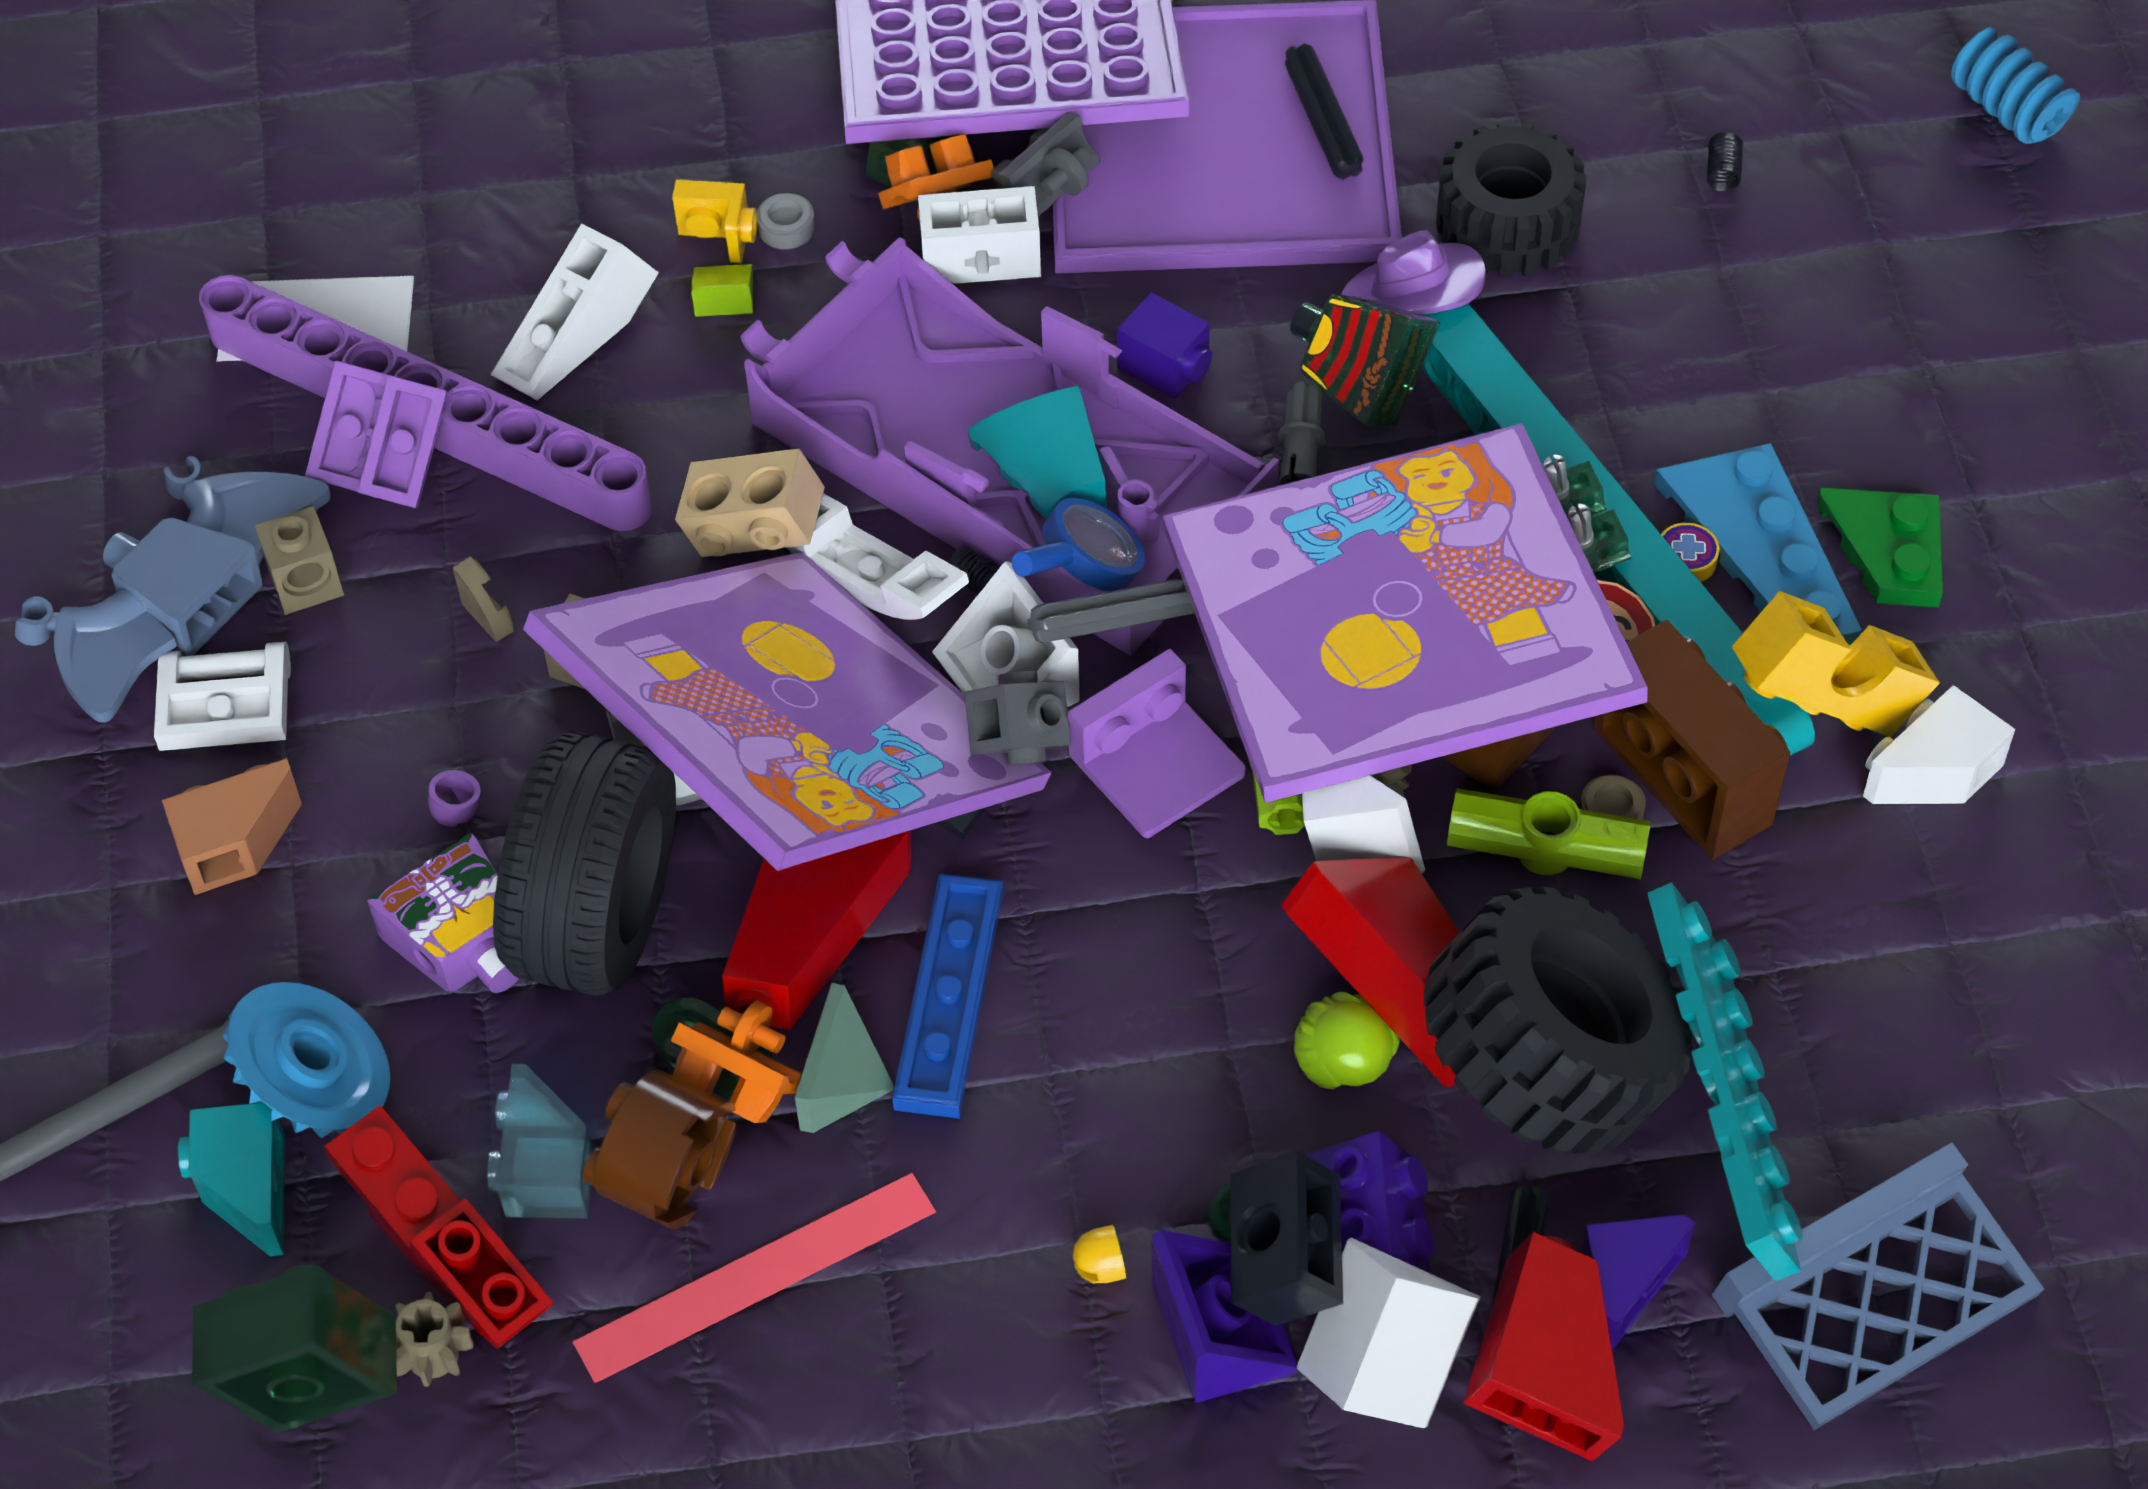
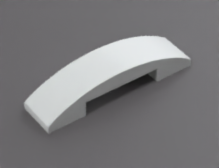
[786,493,969,620]

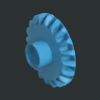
[222,982,390,1139]

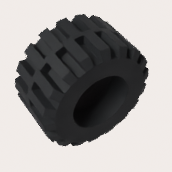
[1436,122,1586,277]

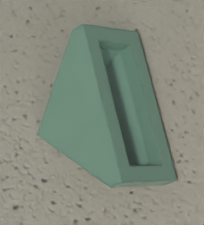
[795,983,895,1133]

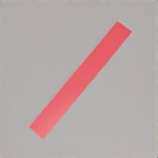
[572,1173,936,1383]

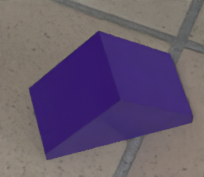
[1580,1214,1696,1350]

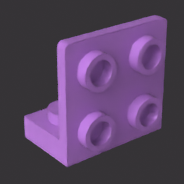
[1068,649,1245,838]

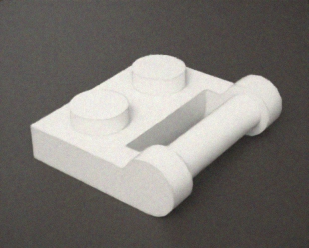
[154,642,291,751]

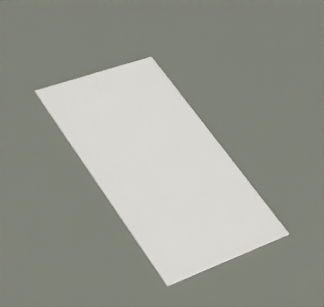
[217,276,414,361]

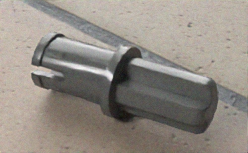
[1277,381,1326,486]

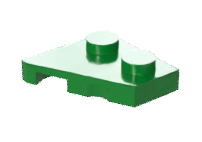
[1817,488,1943,608]

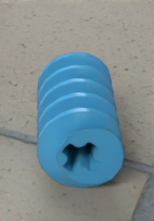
[1951,27,2080,144]

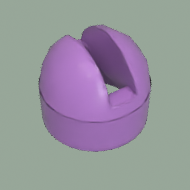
[427,770,481,827]

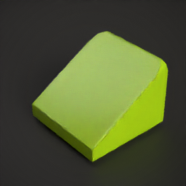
[691,264,753,317]

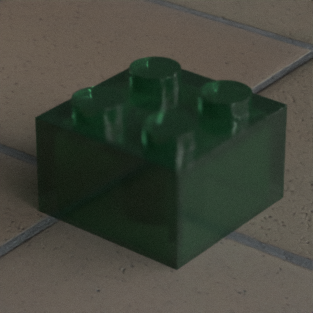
[192,1264,397,1433]

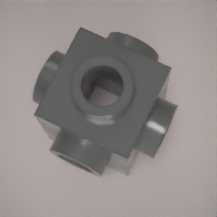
[964,671,1071,765]

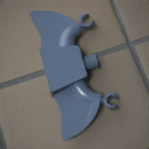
[15,456,331,723]

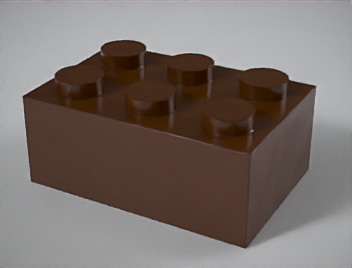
[1593,619,1791,861]

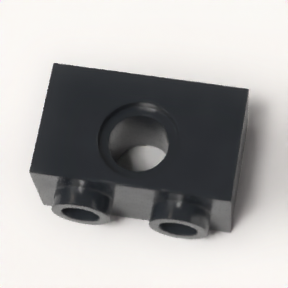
[1229,1151,1343,1326]

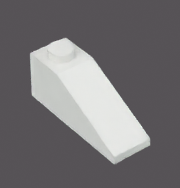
[491,224,659,400]

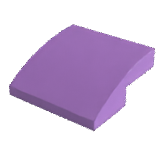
[305,360,449,509]

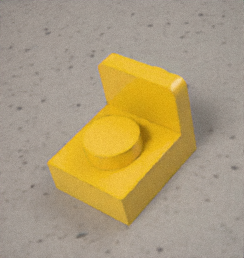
[672,179,757,263]

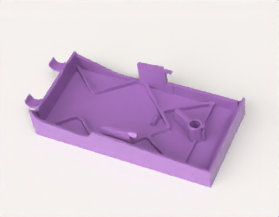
[741,237,1279,656]

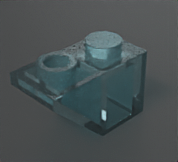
[487,1064,593,1219]

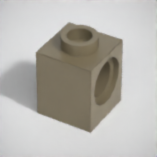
[254,506,344,615]

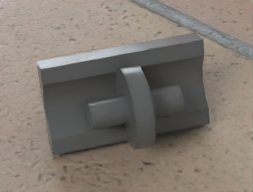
[991,113,1100,217]

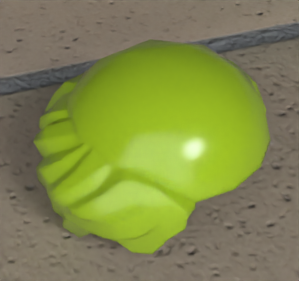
[1294,992,1400,1089]

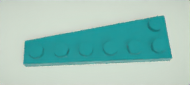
[1648,882,1803,1282]

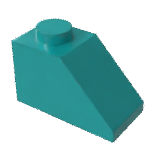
[178,1102,285,1256]

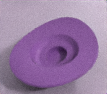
[1341,230,1486,318]

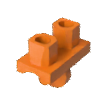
[878,134,994,221]
[671,1000,802,1123]

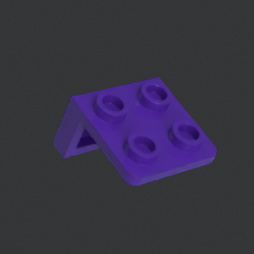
[1306,1131,1435,1274]

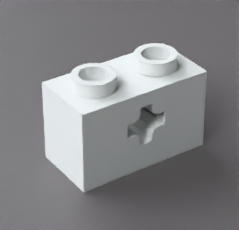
[918,186,1041,284]

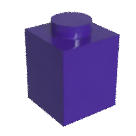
[1117,292,1212,399]

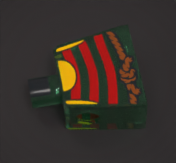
[1290,294,1441,426]

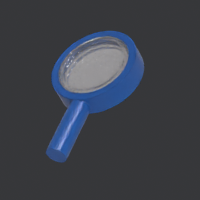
[1012,498,1145,591]

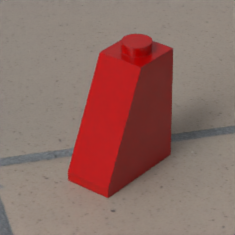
[1463,1232,1624,1461]

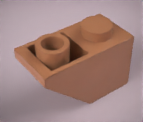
[162,758,302,895]

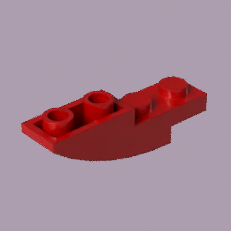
[324,1105,553,1349]

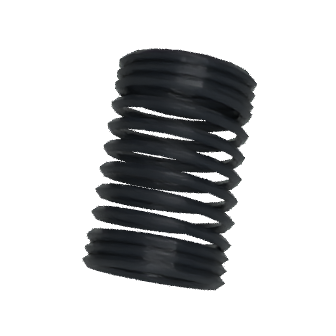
[1707,132,1743,191]
[948,545,1001,594]

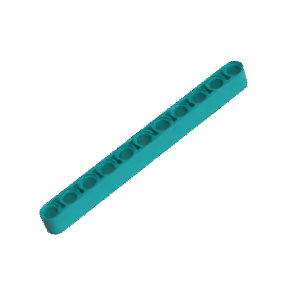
[1392,303,1815,756]

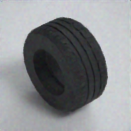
[493,731,676,996]

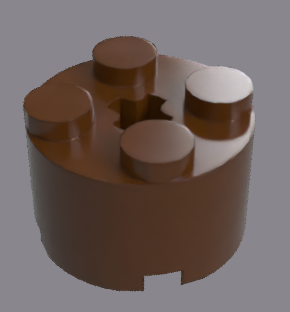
[582,1069,736,1230]

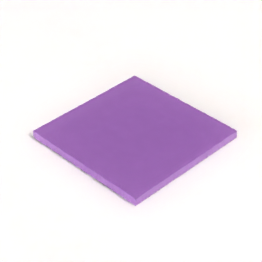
[1053,0,1402,273]

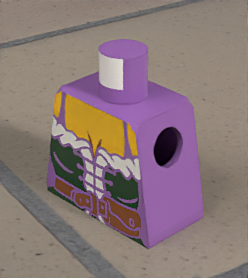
[367,833,519,993]

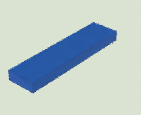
[892,873,1004,1119]

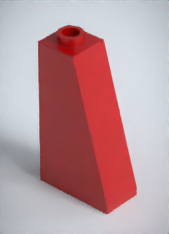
[722,830,912,1030]
[1281,857,1459,1087]

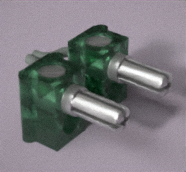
[1544,454,1631,574]

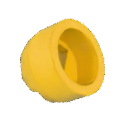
[1073,1224,1126,1284]

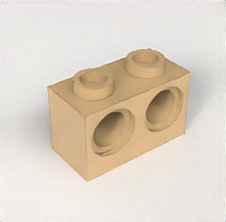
[675,448,825,557]

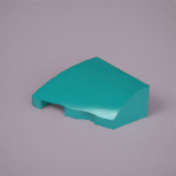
[968,385,1107,520]

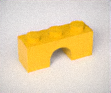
[1732,591,1940,737]

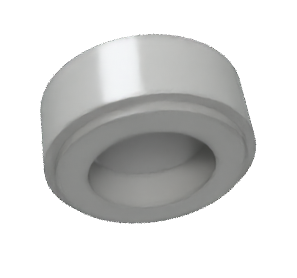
[757,193,815,249]

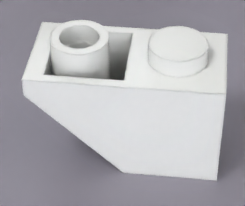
[1863,685,2015,804]

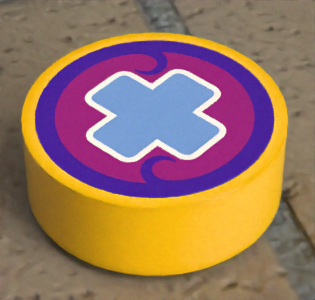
[1661,523,1720,582]

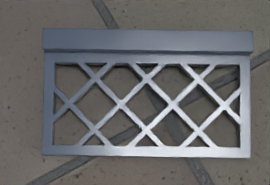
[1712,1142,2045,1430]

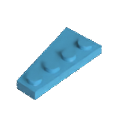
[1654,443,1862,645]

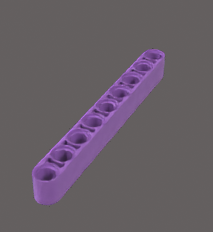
[199,275,652,531]

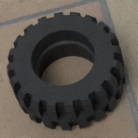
[1424,887,1693,1154]

